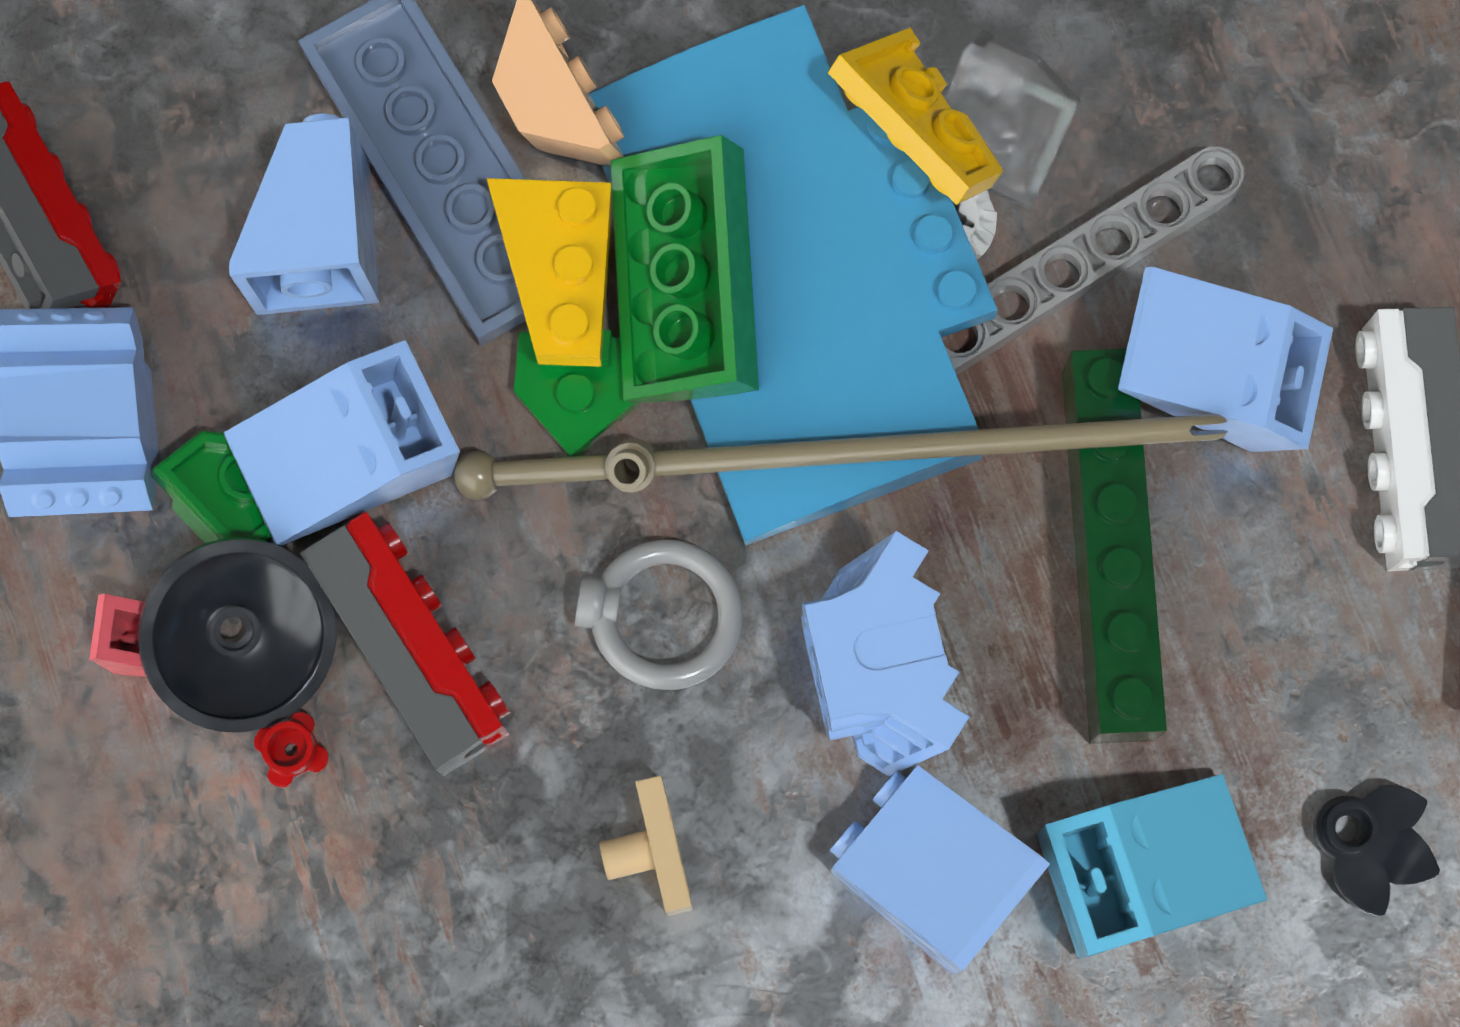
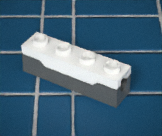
[1355,306,1460,571]

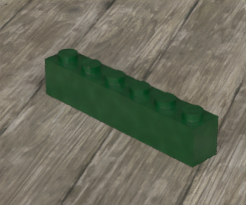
[1062,348,1167,744]

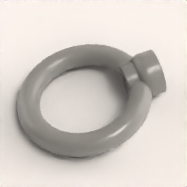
[574,539,744,690]

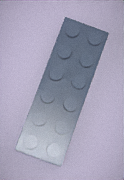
[298,0,526,346]

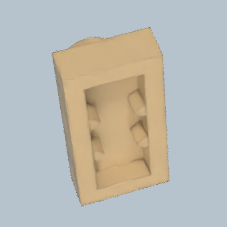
[599,776,693,916]

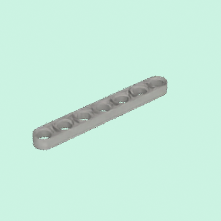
[945,147,1244,375]

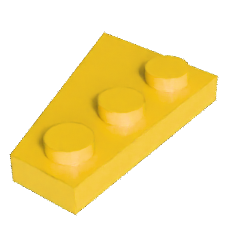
[828,27,1004,205]
[486,178,612,367]

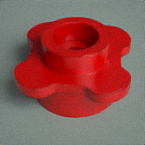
[254,712,329,788]

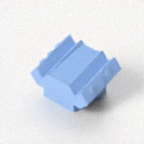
[0,307,160,517]
[801,531,970,777]

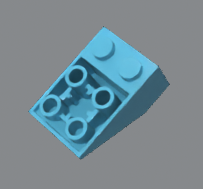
[1036,774,1267,959]

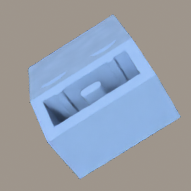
[1118,267,1333,452]
[224,340,460,546]

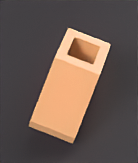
[492,0,625,167]

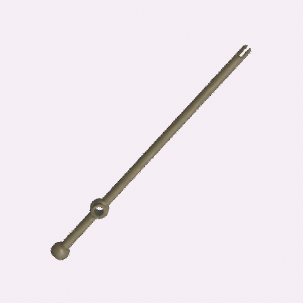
[454,414,1228,500]

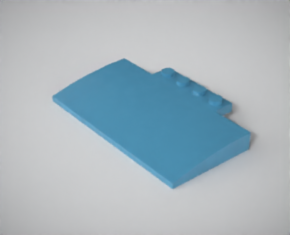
[590,5,998,545]

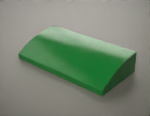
[611,135,759,403]

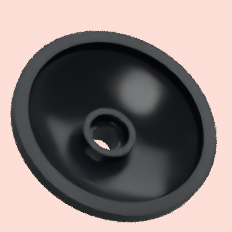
[138,538,337,733]

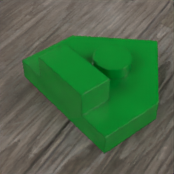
[514,329,640,457]
[151,431,273,543]

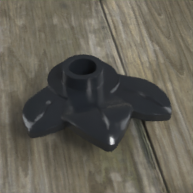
[1313,785,1440,916]

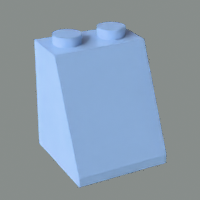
[229,114,380,315]
[830,765,1050,975]

